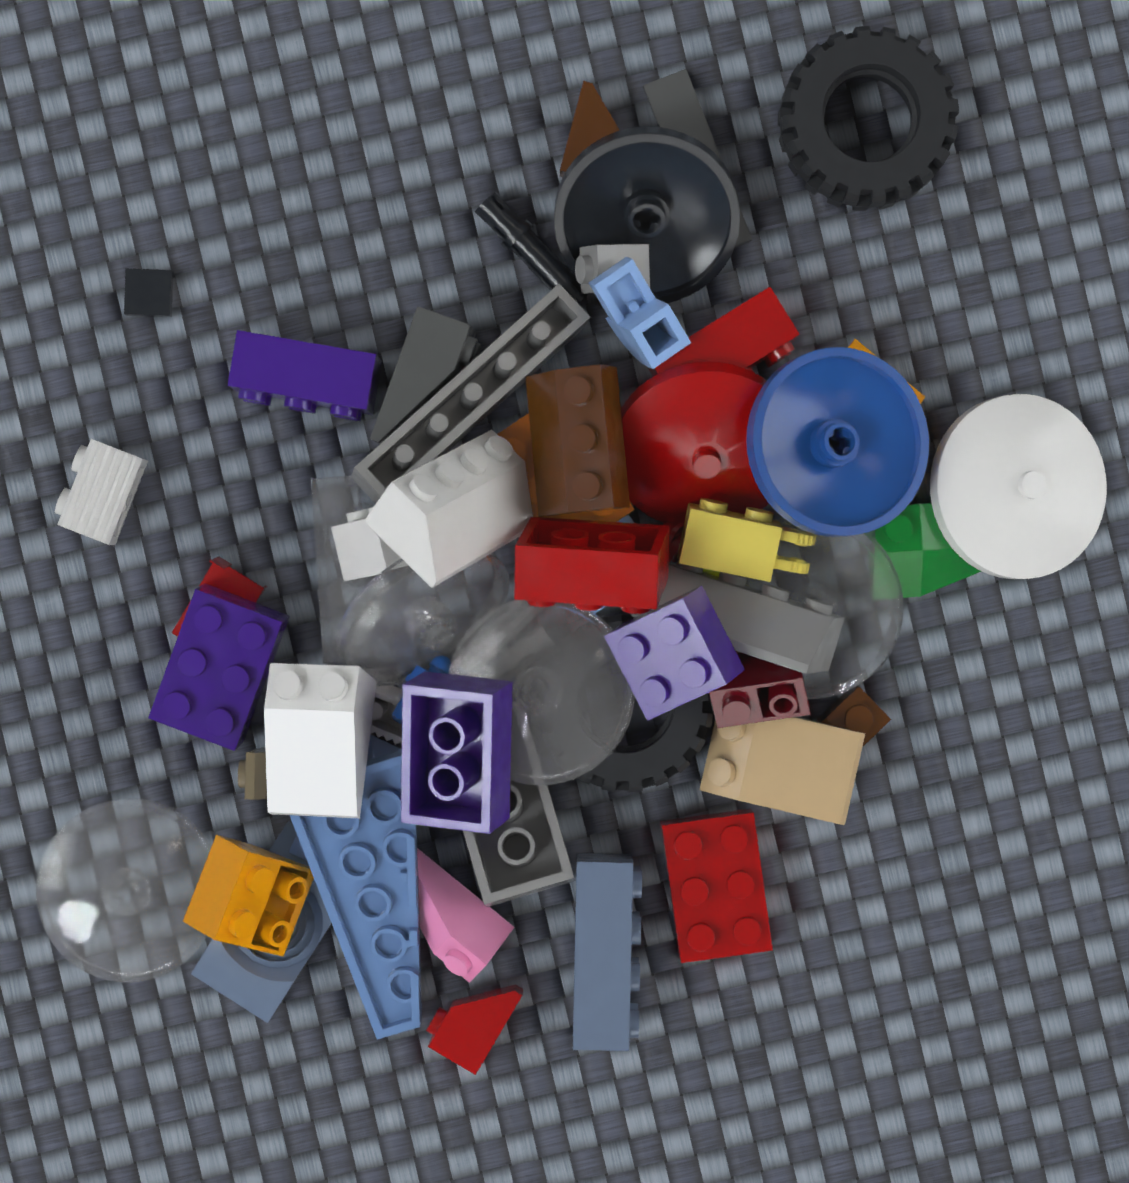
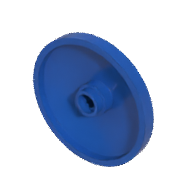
[746,347,929,537]

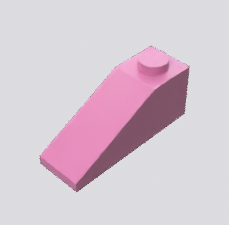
[417,848,515,983]

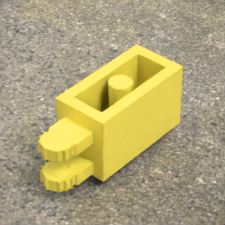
[677,498,817,582]

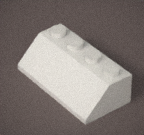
[364,430,533,588]

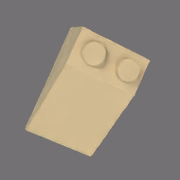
[700,717,865,825]

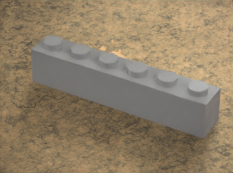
[351,284,590,504]

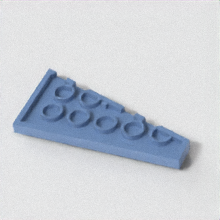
[289,750,422,1040]

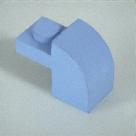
[589,257,691,369]

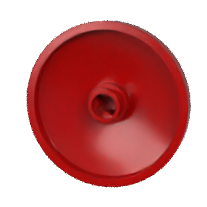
[621,362,769,525]

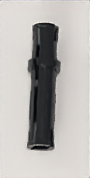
[475,192,588,304]

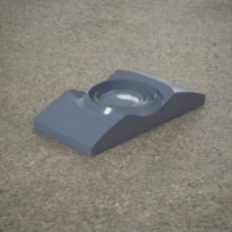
[191,819,332,1023]

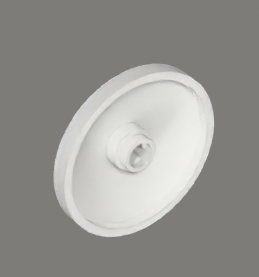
[930,394,1107,579]

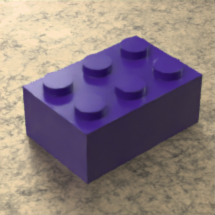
[227,330,382,422]
[148,583,290,751]
[401,671,513,834]

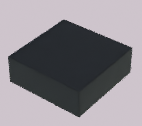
[124,268,173,317]

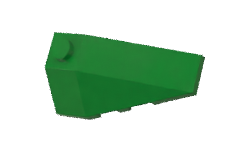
[869,503,981,600]

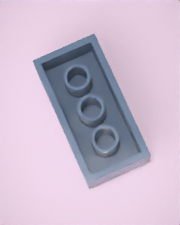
[573,853,642,1051]

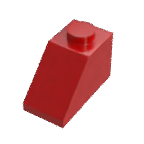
[426,984,523,1075]

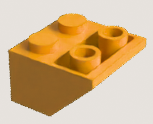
[183,835,314,957]

